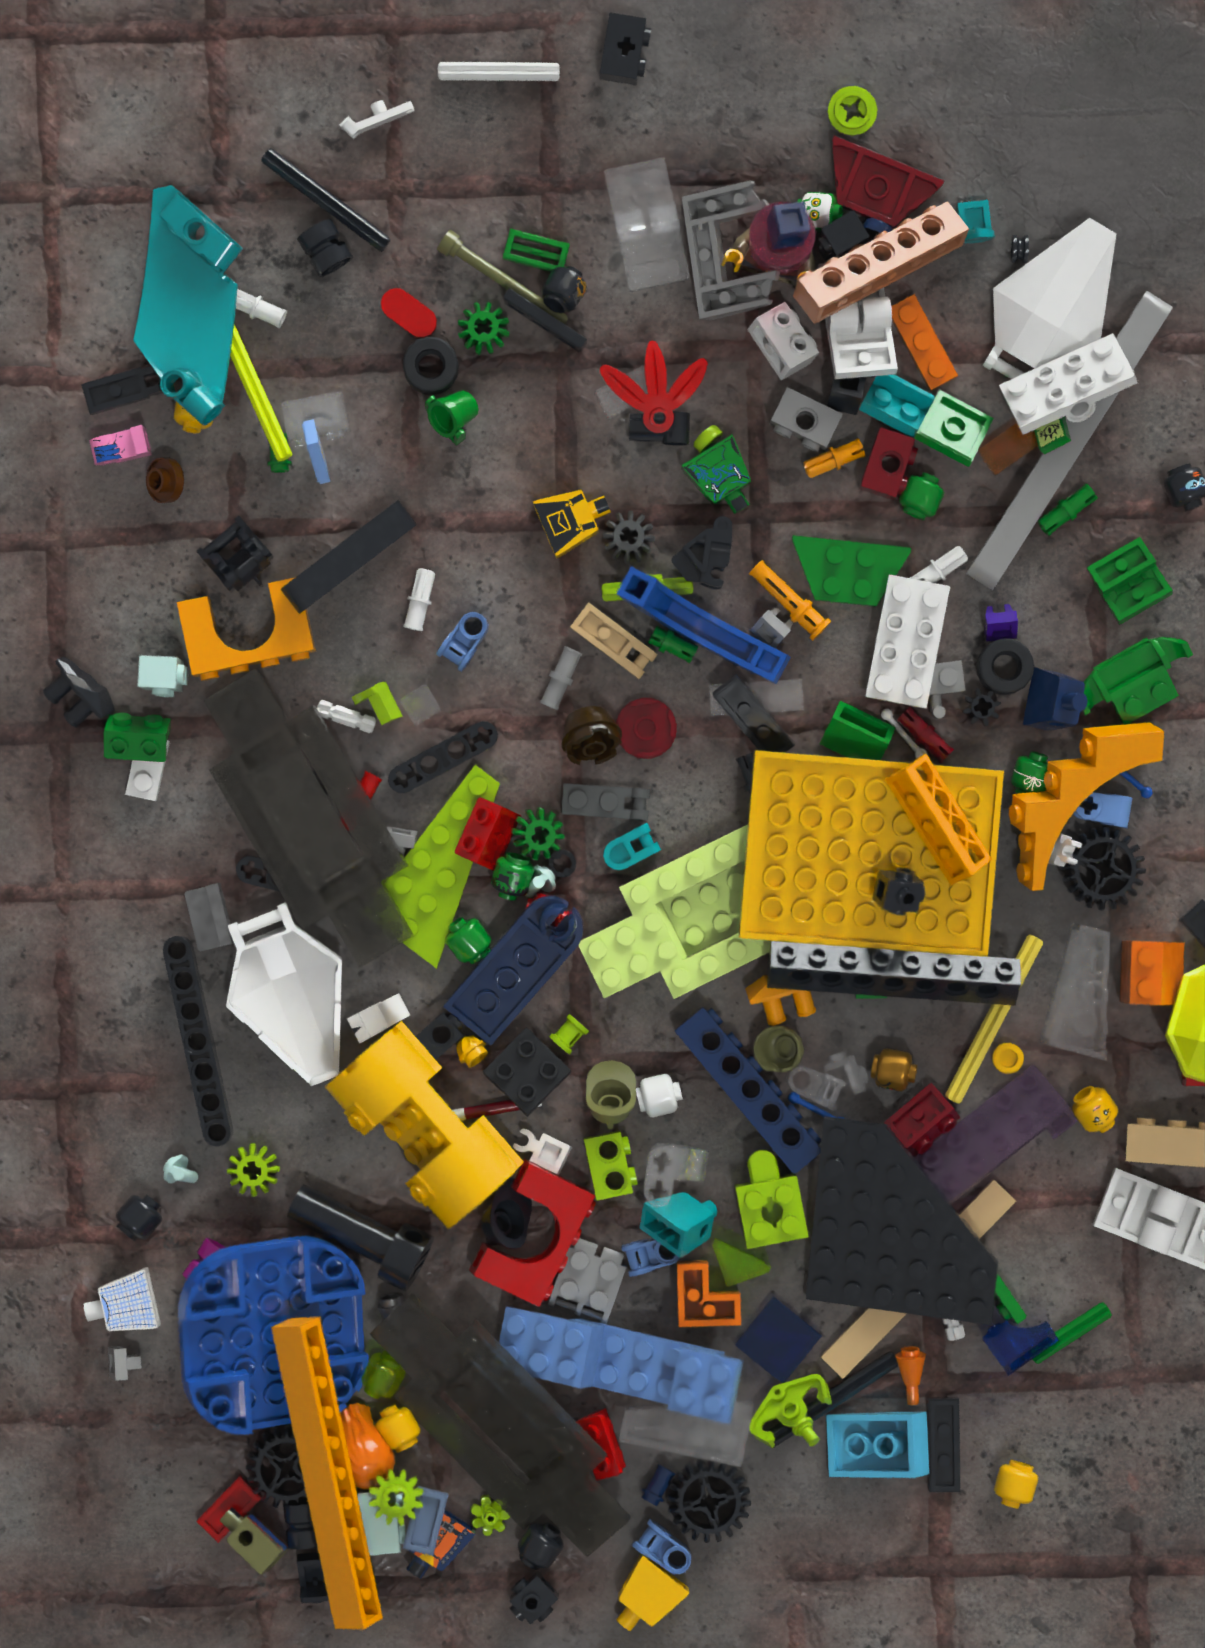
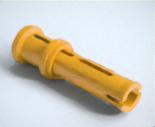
[749,560,832,641]

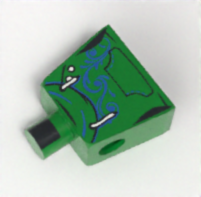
[681,435,751,514]

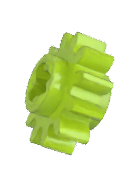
[369,1469,424,1526]

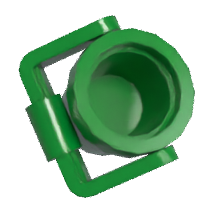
[425,390,479,446]

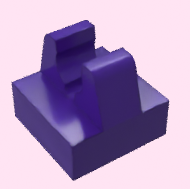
[985,604,1018,642]

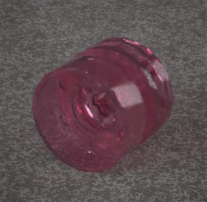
[749,202,815,274]

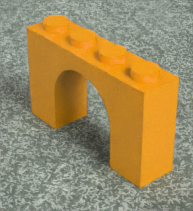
[177,577,316,681]

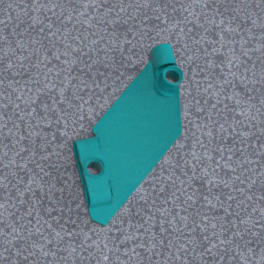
[133,185,243,426]

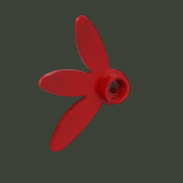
[599,340,708,433]

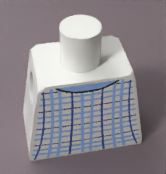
[84,1267,161,1331]

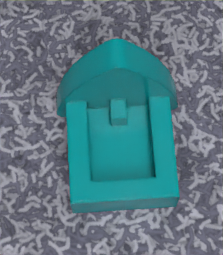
[956,200,995,243]

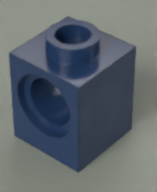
[766,202,811,250]

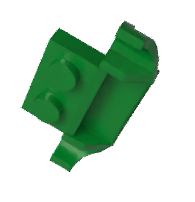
[1083,637,1193,725]

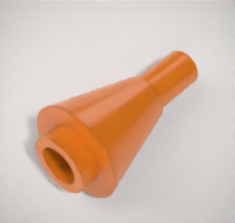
[895,1346,926,1406]

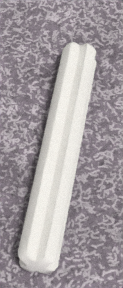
[438,62,560,81]

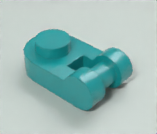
[603,823,661,870]

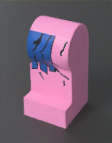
[89,425,152,466]

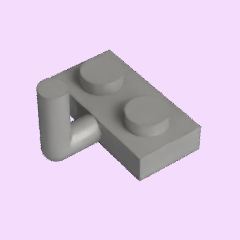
[929,660,966,720]

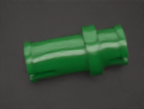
[648,625,698,664]

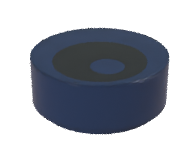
[863,218,893,239]

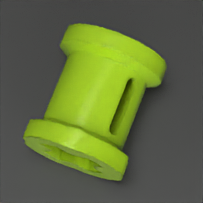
[548,1014,589,1055]

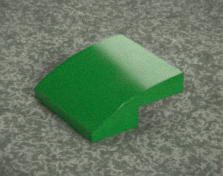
[1087,537,1173,625]

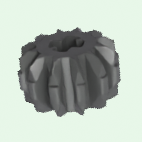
[603,510,655,564]

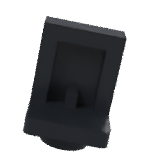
[297,1552,329,1603]

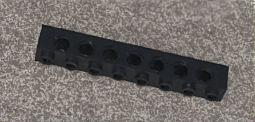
[767,941,1021,1006]

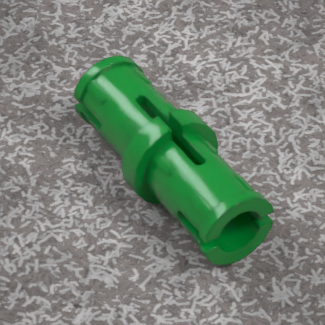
[1037,483,1098,536]

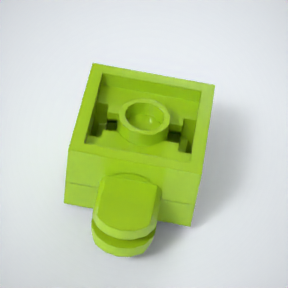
[734,1150,809,1249]

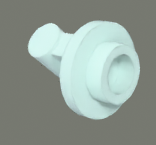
[525,865,556,897]
[163,1154,198,1183]

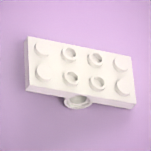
[817,259,898,379]
[999,333,1138,435]
[865,575,950,709]
[1092,1168,1205,1270]

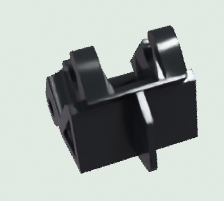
[197,515,274,593]
[671,516,732,590]

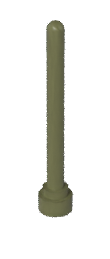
[437,229,568,324]

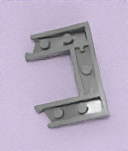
[682,180,780,321]

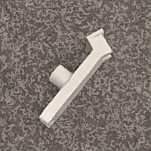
[339,100,415,139]

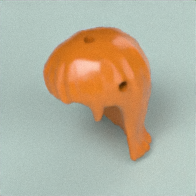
[340,1402,395,1490]

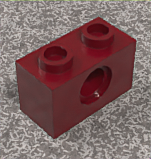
[859,427,918,501]

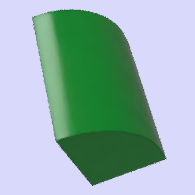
[819,701,896,760]

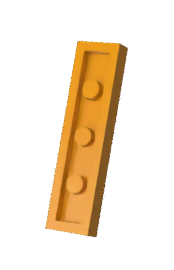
[885,754,992,885]

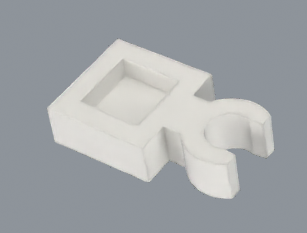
[1048,834,1082,867]
[513,1129,572,1175]

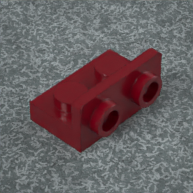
[884,1082,960,1157]

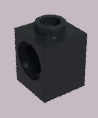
[415,1012,464,1060]

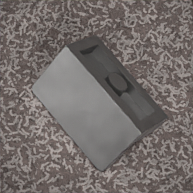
[185,883,234,951]

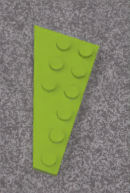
[363,765,500,969]

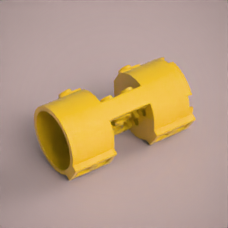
[325,1021,524,1229]

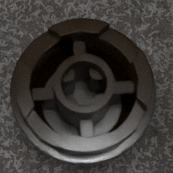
[561,706,622,765]

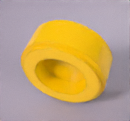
[992,1043,1024,1074]

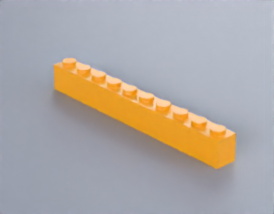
[271,1317,383,1629]

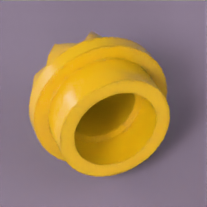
[456,1035,488,1068]

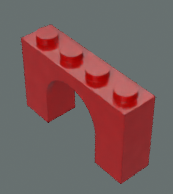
[469,1159,596,1307]

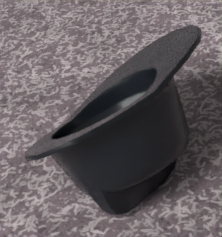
[481,1177,532,1249]

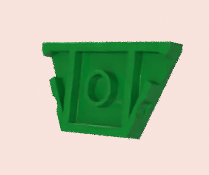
[792,535,911,607]

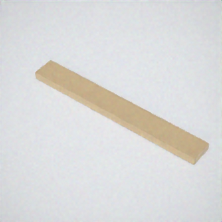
[820,1179,1016,1379]

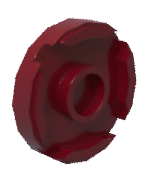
[616,698,677,759]

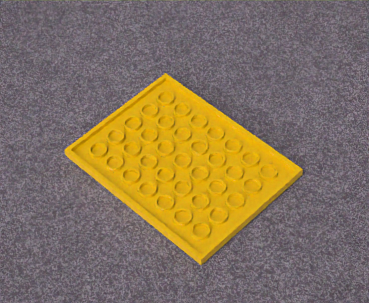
[739,750,1004,957]

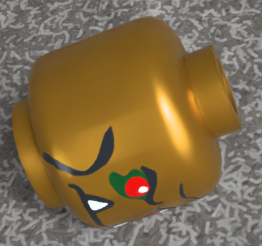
[871,1048,918,1091]

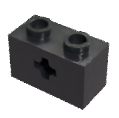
[600,12,651,85]
[816,210,869,261]

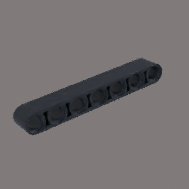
[163,936,233,1147]

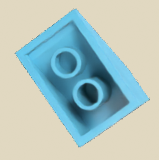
[826,1411,929,1478]

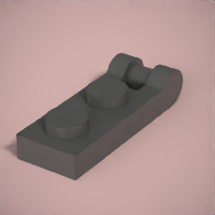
[562,783,650,820]

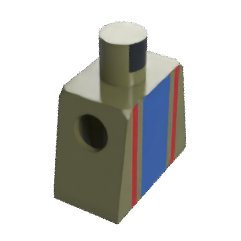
[220,1507,289,1575]

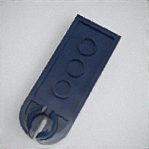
[443,896,584,1046]

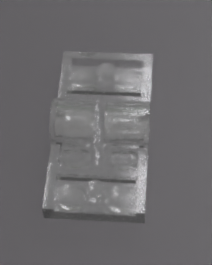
[604,157,690,292]

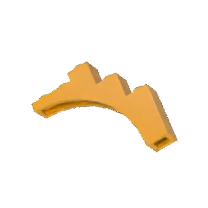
[1009,722,1164,891]

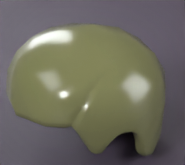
[753,1026,804,1072]

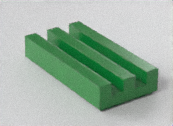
[503,228,570,272]

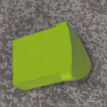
[351,682,403,725]

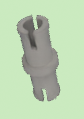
[540,646,582,710]

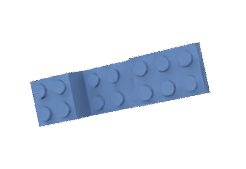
[494,1306,743,1424]

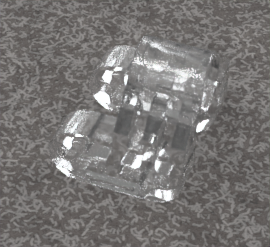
[644,1142,709,1207]

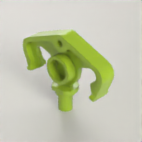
[749,1374,832,1448]

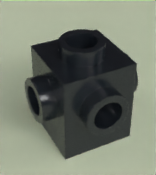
[872,867,925,915]
[510,1571,559,1624]

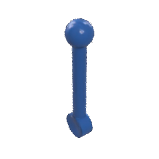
[1120,771,1153,799]
[788,1092,845,1119]

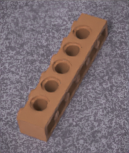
[793,201,969,324]

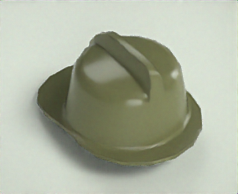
[586,1060,636,1129]

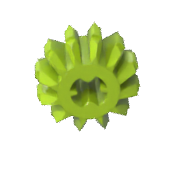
[227,1143,280,1197]

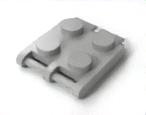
[548,1238,627,1324]

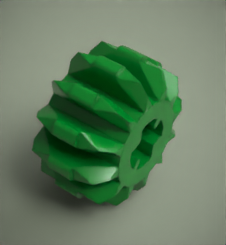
[458,302,510,355]
[511,807,565,860]

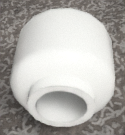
[636,1074,683,1117]

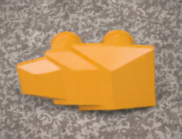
[745,975,816,1026]

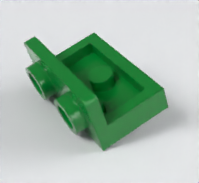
[104,712,171,762]

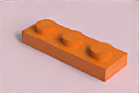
[891,294,958,391]

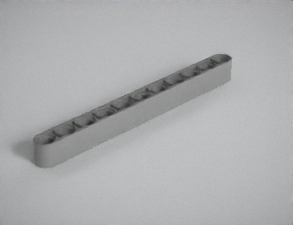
[966,291,1173,590]

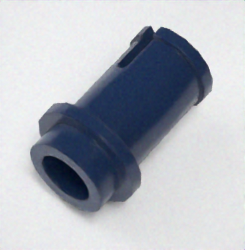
[641,1464,676,1506]

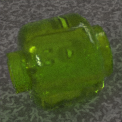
[361,1351,406,1399]

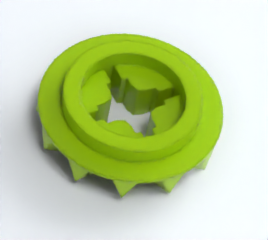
[828,86,877,136]

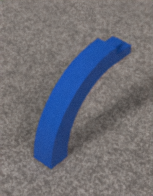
[616,567,791,684]

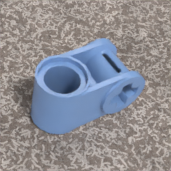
[436,612,488,672]
[1073,792,1133,828]
[621,1238,680,1277]
[632,1519,691,1574]

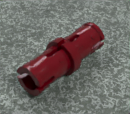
[897,706,954,763]

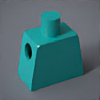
[640,1192,717,1258]

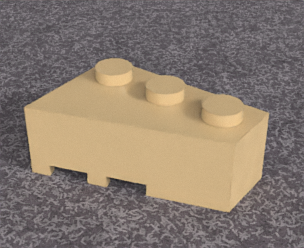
[1126,1118,1205,1167]

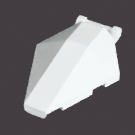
[982,218,1116,379]
[226,902,342,1086]

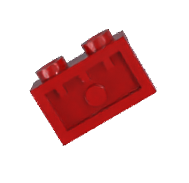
[455,797,521,870]
[576,1408,626,1481]

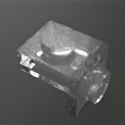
[823,1051,869,1095]

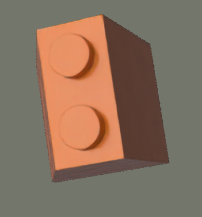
[1120,940,1185,1005]

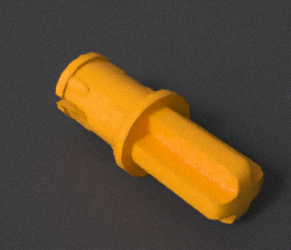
[803,438,866,478]

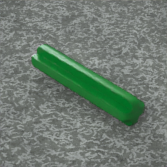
[1028,1302,1112,1364]

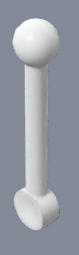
[881,708,927,759]

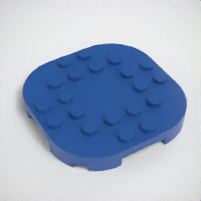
[178,1236,369,1435]

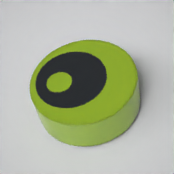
[693,425,723,454]

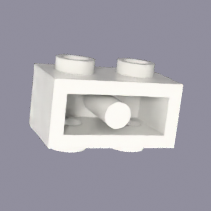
[747,302,819,380]

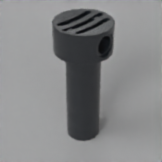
[287,1184,434,1292]

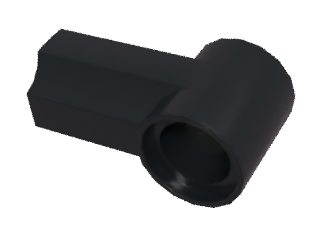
[629,411,690,446]

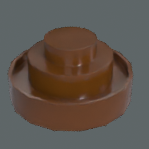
[146,457,185,503]

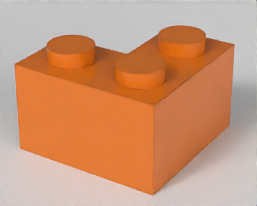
[676,1260,741,1327]

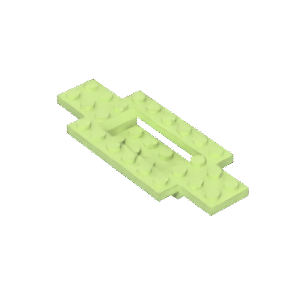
[578,824,784,999]

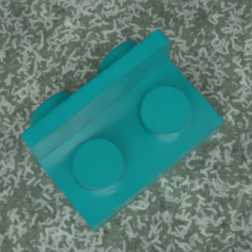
[859,375,935,438]

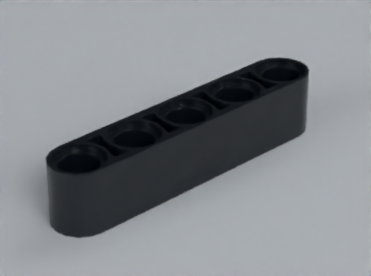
[280,500,417,614]

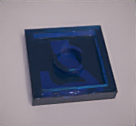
[735,1296,822,1383]

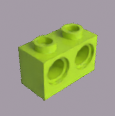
[584,1130,638,1201]

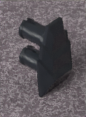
[43,656,116,728]

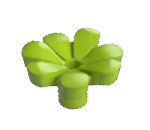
[470,1495,511,1536]

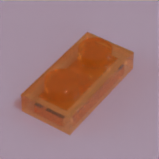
[977,423,1038,476]

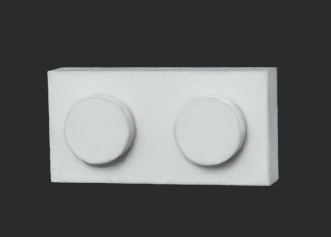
[125,740,170,801]

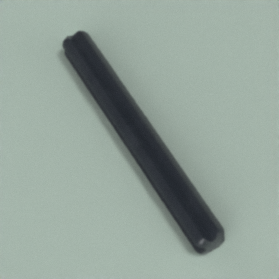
[261,148,390,252]
[766,1351,898,1448]

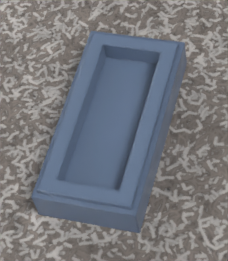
[403,1486,449,1556]

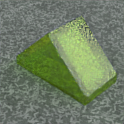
[712,1237,771,1287]

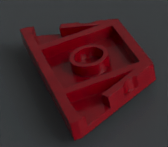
[832,136,944,229]

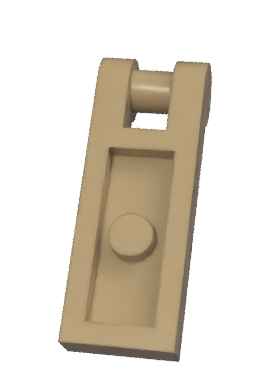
[570,602,657,679]

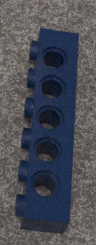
[674,1007,822,1175]

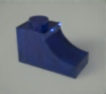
[982,1320,1059,1376]

